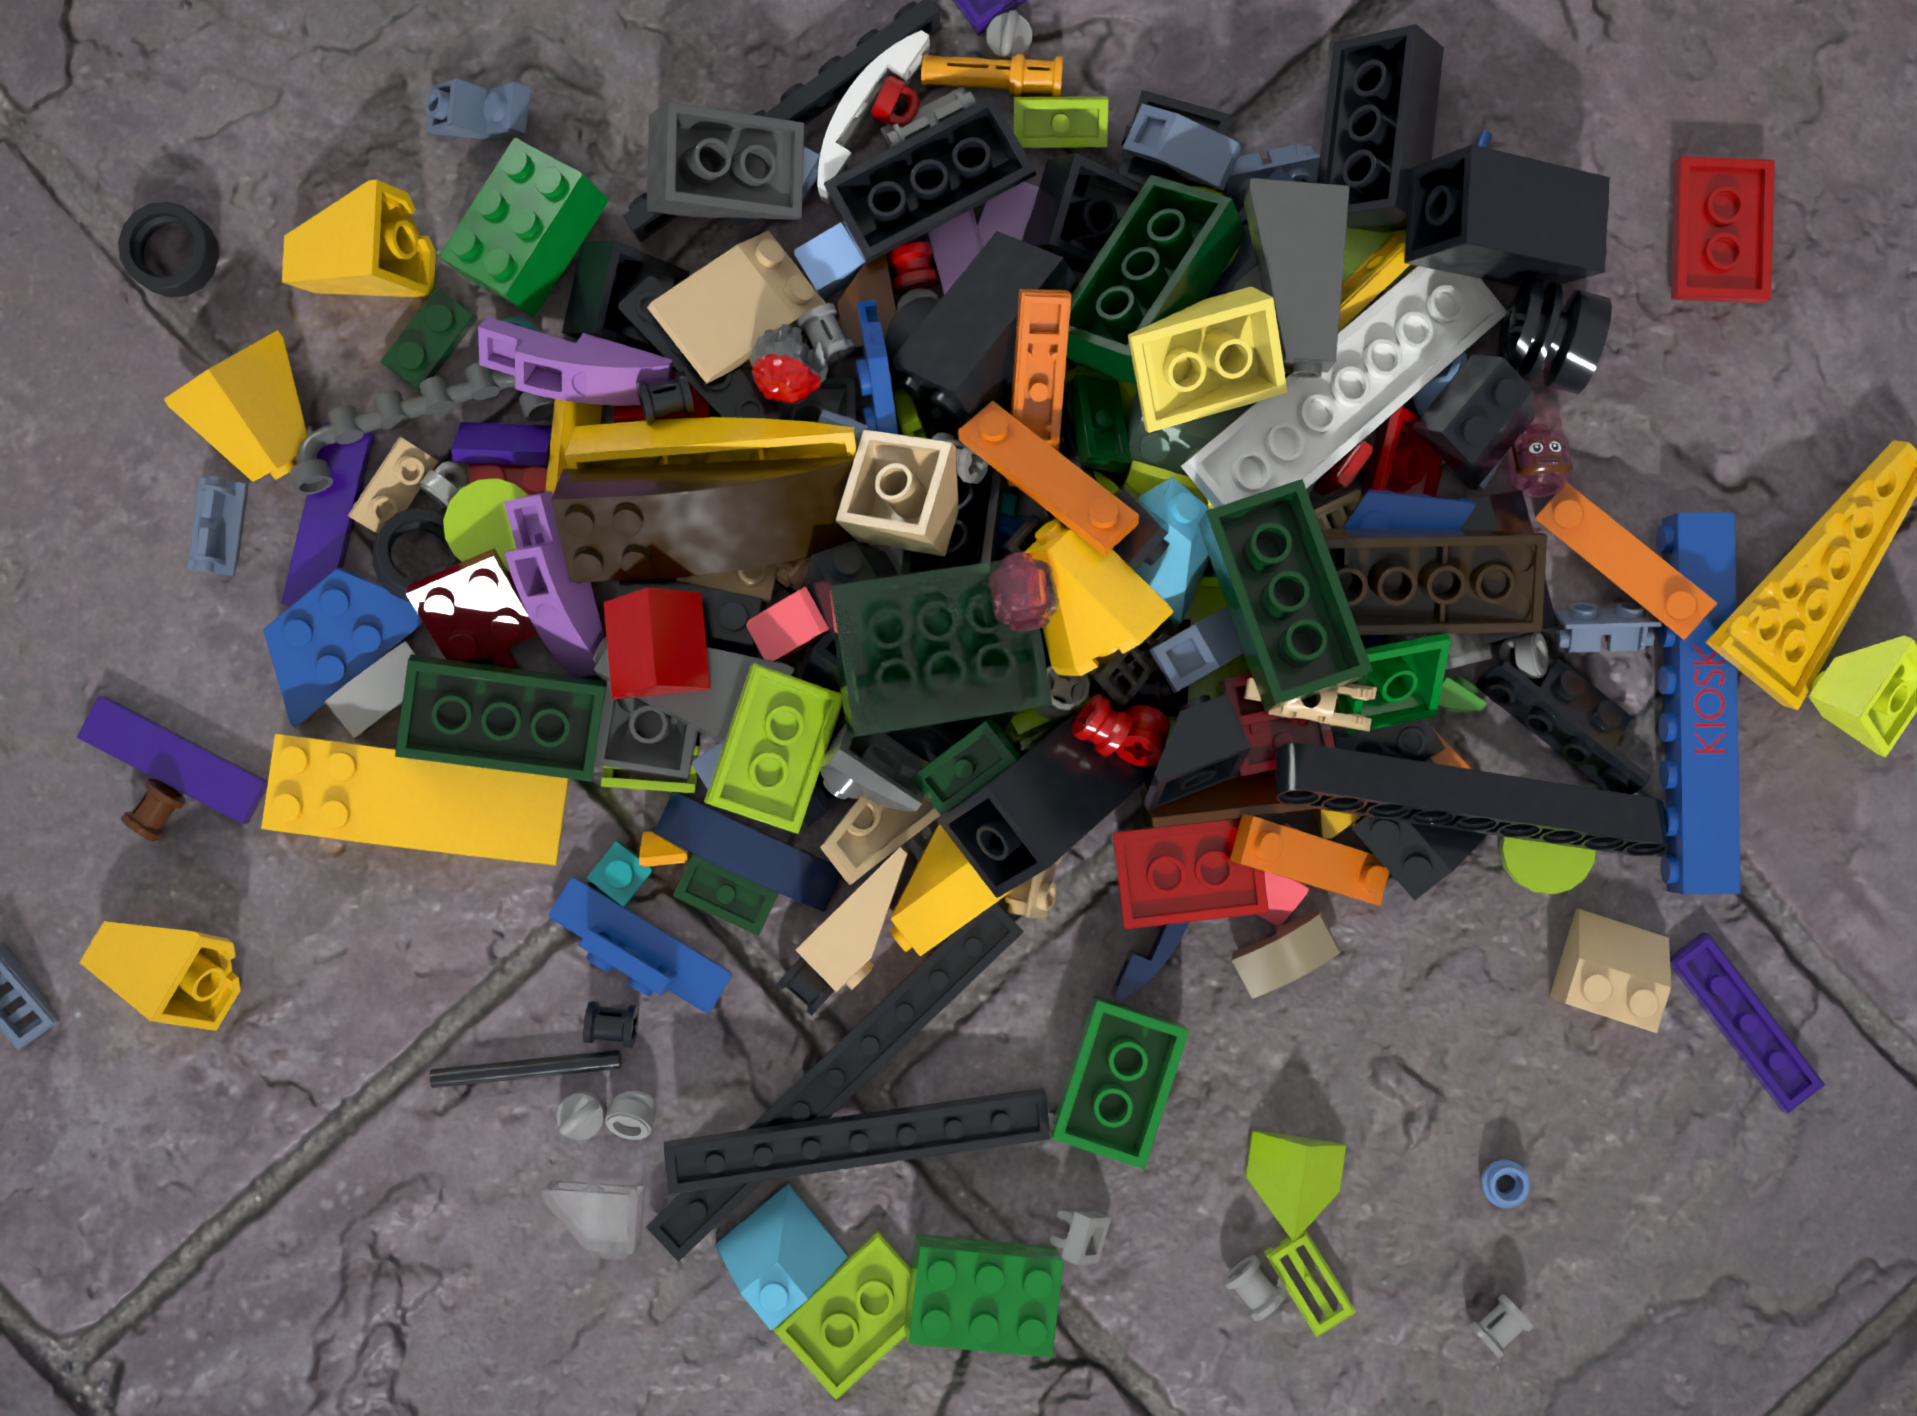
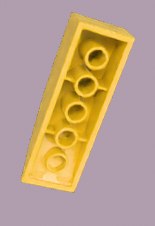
[565,417,858,469]
[261,734,570,865]

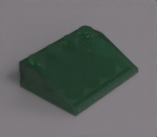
[829,557,1053,740]

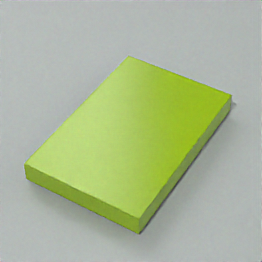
[704,663,845,834]
[772,1229,911,1400]

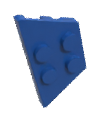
[856,299,898,434]
[1341,489,1476,649]
[263,567,423,728]

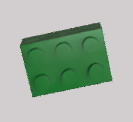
[438,137,609,318]
[1050,995,1189,1170]
[904,1233,1064,1358]

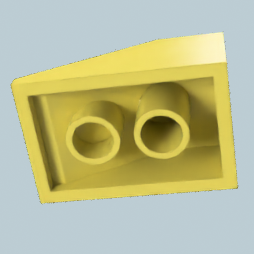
[1128,286,1288,433]

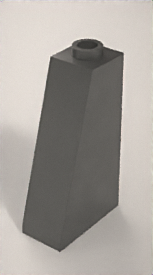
[1244,178,1349,378]
[593,637,797,744]

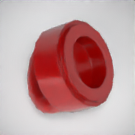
[870,75,920,127]

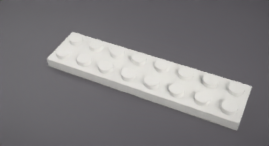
[1181,266,1507,508]

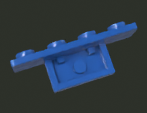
[549,877,732,1013]

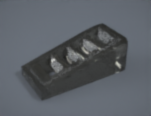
[1087,617,1180,709]

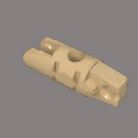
[1244,678,1377,732]

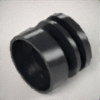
[1497,277,1612,394]

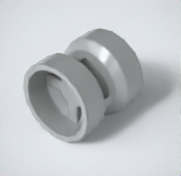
[1031,665,1090,720]

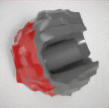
[750,324,828,404]

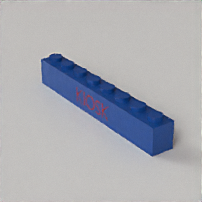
[1656,512,1741,894]

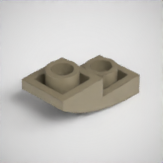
[1231,910,1340,999]

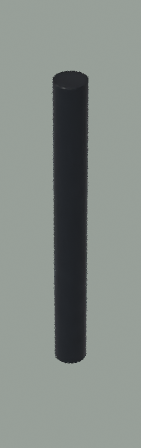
[430,1050,622,1088]

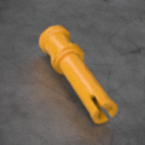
[921,54,1063,97]

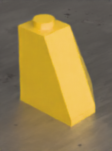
[282,179,436,298]
[164,330,307,482]
[1024,518,1173,676]
[889,816,1013,956]
[79,921,241,1031]

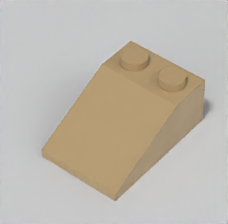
[647,231,826,384]
[796,844,909,992]

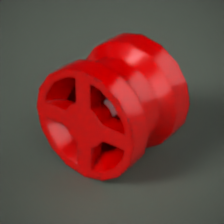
[886,242,939,293]
[1071,694,1133,756]
[1115,705,1171,766]

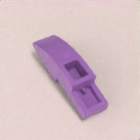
[478,316,673,406]
[504,491,605,677]

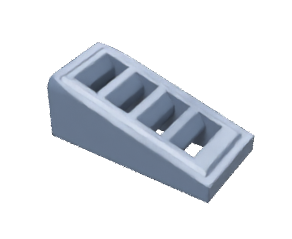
[0,942,60,1051]

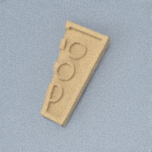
[820,795,940,886]

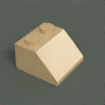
[835,430,959,556]
[1549,908,1671,1033]

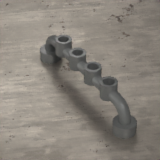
[289,362,555,495]

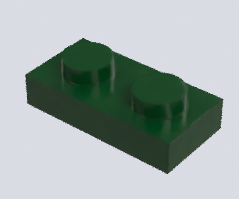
[380,288,477,392]
[1067,374,1132,473]
[911,717,1021,816]
[673,853,779,936]

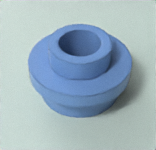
[1481,1159,1530,1208]

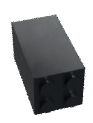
[1404,145,1610,289]
[890,231,1079,434]
[937,704,1152,898]

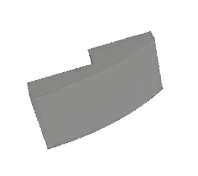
[324,641,416,740]

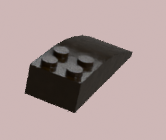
[551,456,862,583]
[1321,529,1547,635]

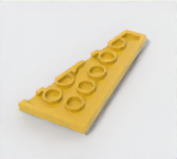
[1705,440,1917,710]

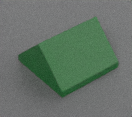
[1337,633,1451,734]

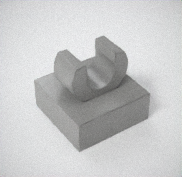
[1050,1210,1112,1265]

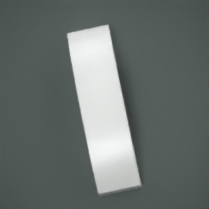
[817,30,930,204]

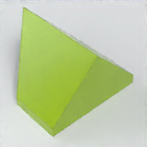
[1245,1129,1346,1242]

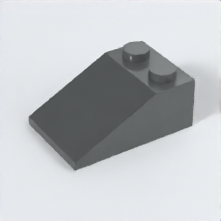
[647,102,804,220]

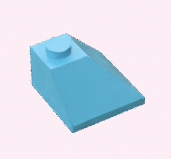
[1113,477,1210,626]
[715,1182,849,1330]

